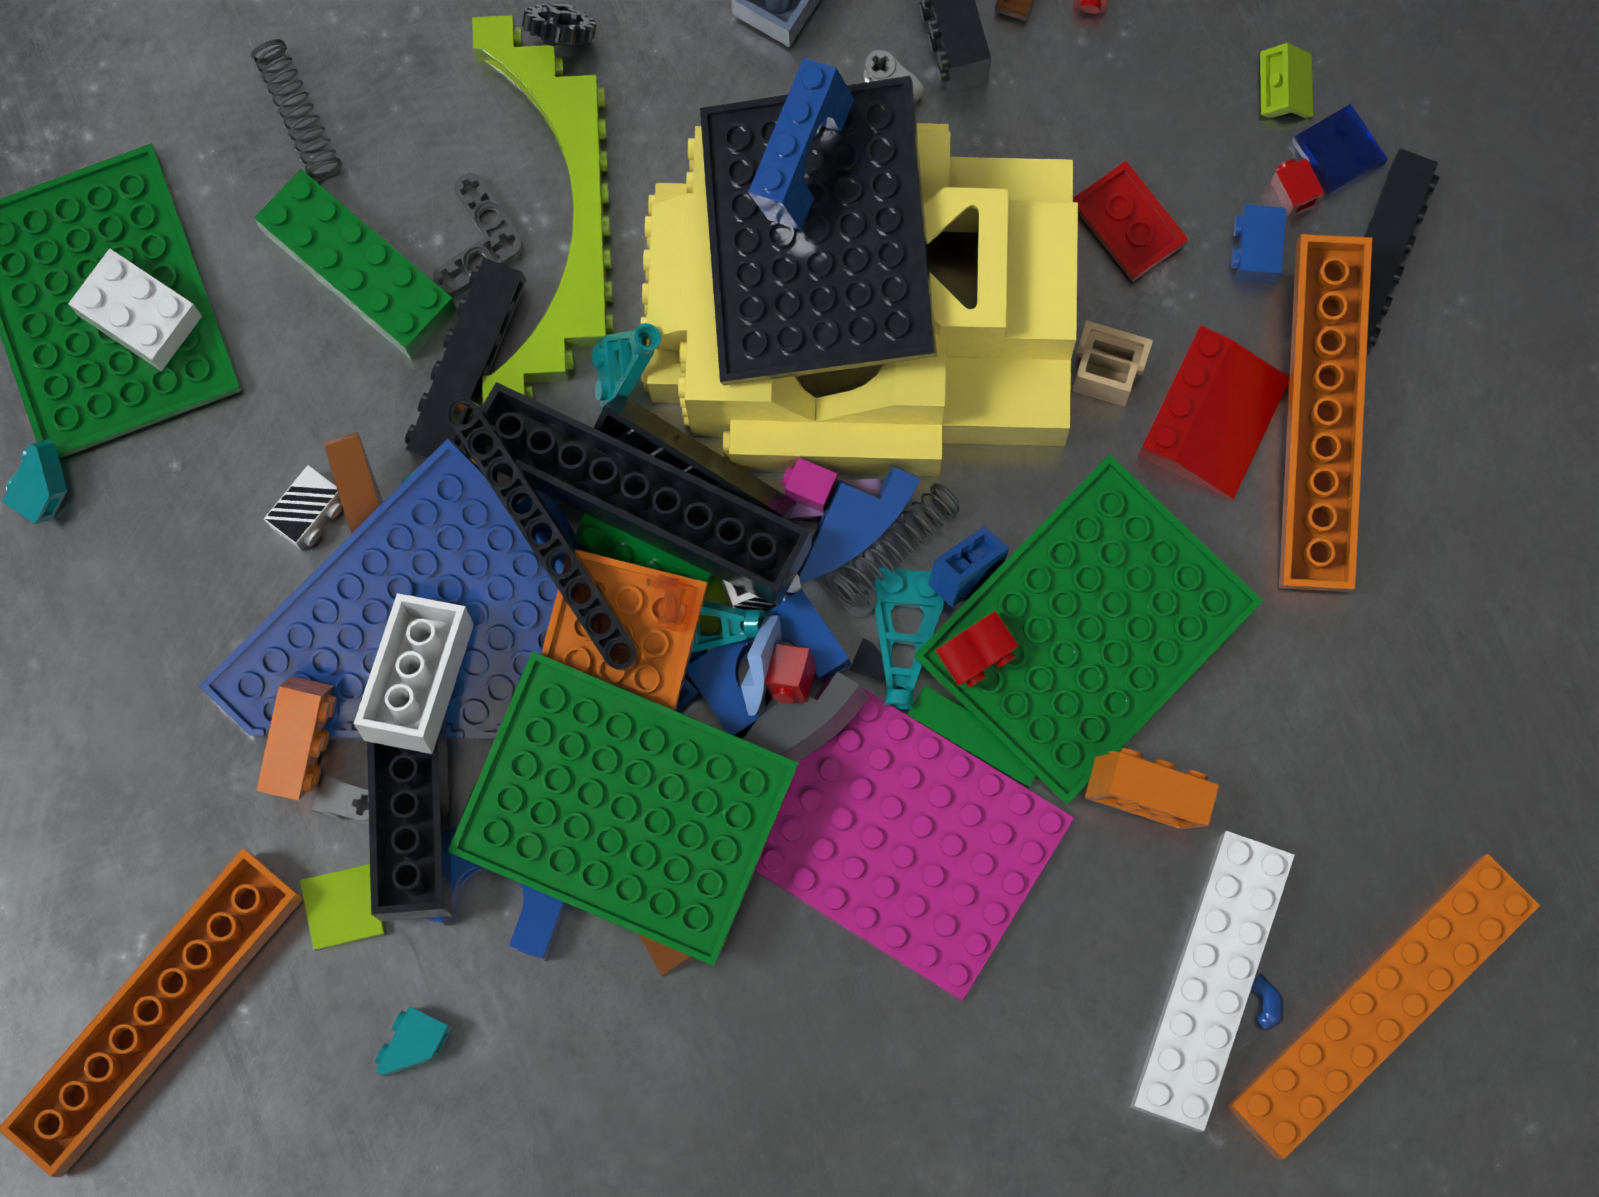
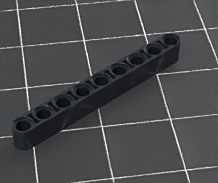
[447,398,641,671]

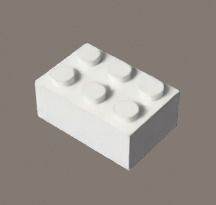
[68,249,202,371]

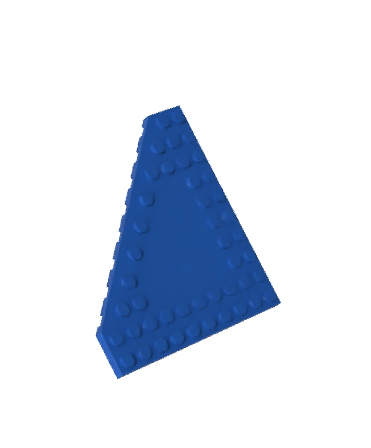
[199,438,700,739]

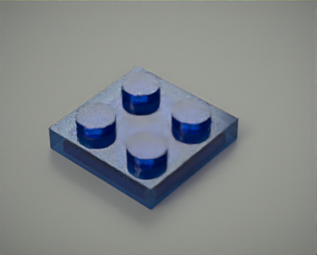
[1292,104,1388,197]

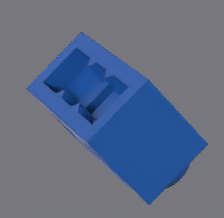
[928,526,1009,607]

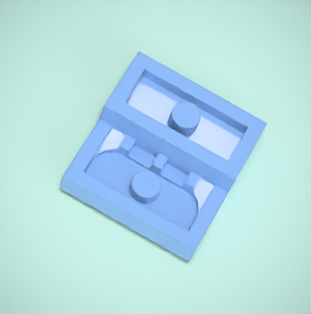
[741,615,782,716]

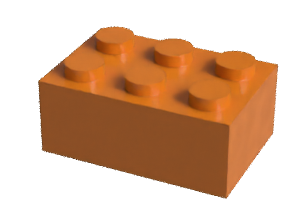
[256,676,337,801]
[1085,748,1219,830]

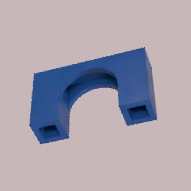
[749,57,854,231]
[686,589,852,738]
[425,827,567,961]

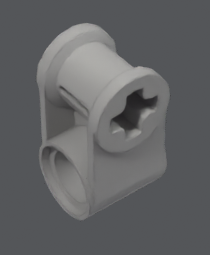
[863,49,926,103]
[312,776,369,826]

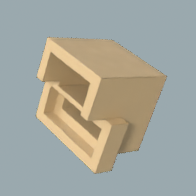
[1072,320,1153,407]

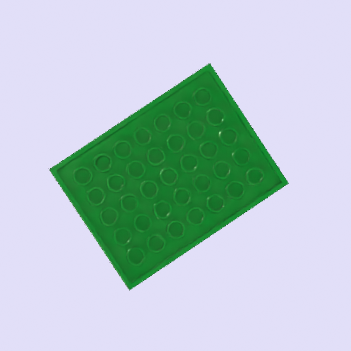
[0,143,242,459]
[913,454,1263,805]
[448,651,799,966]

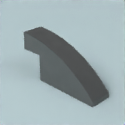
[743,671,870,762]

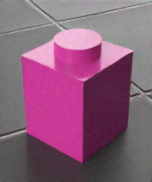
[781,457,838,513]

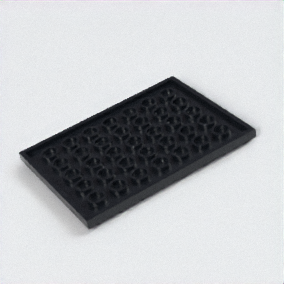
[700,76,937,386]

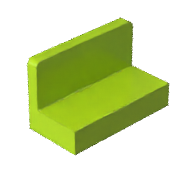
[1260,43,1313,119]

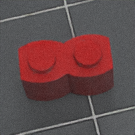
[935,611,1019,688]

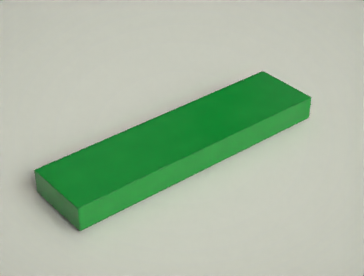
[907,685,1036,789]

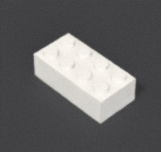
[354,593,474,754]

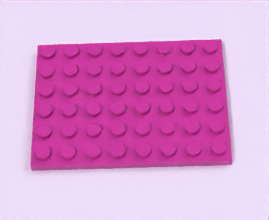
[754,675,1074,1001]

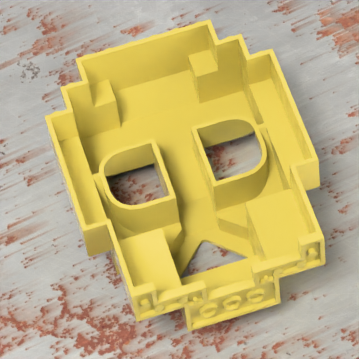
[641,123,1078,477]

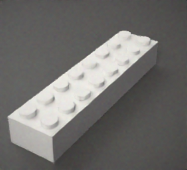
[1130,831,1295,1132]

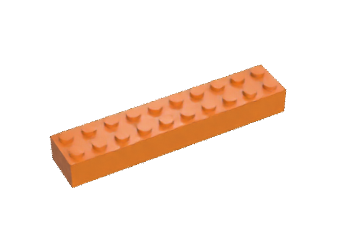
[1279,234,1372,592]
[0,848,303,1177]
[1226,853,1540,1160]

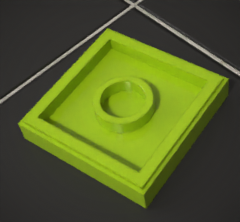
[300,864,386,951]

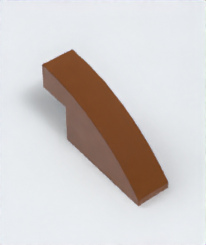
[324,432,383,534]

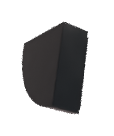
[850,638,885,685]

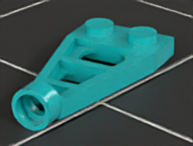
[592,323,661,411]
[874,566,944,710]
[691,600,766,653]

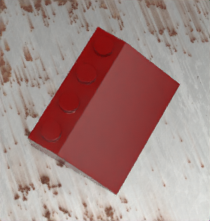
[1138,325,1290,501]

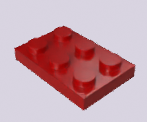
[1073,161,1188,282]

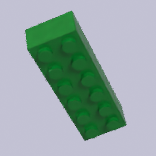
[254,169,457,359]

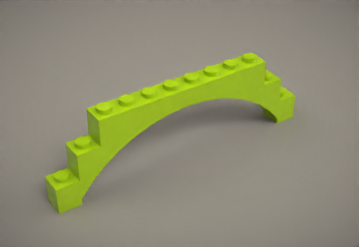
[472,15,614,403]

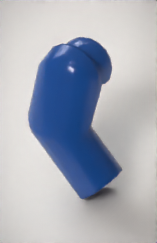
[1251,973,1283,1029]

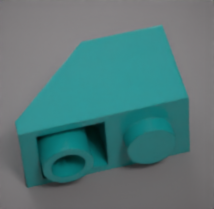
[2,439,67,524]
[375,1006,452,1076]

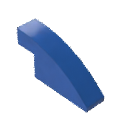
[797,464,921,582]

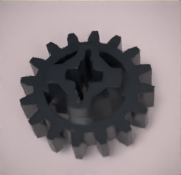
[522,2,597,47]

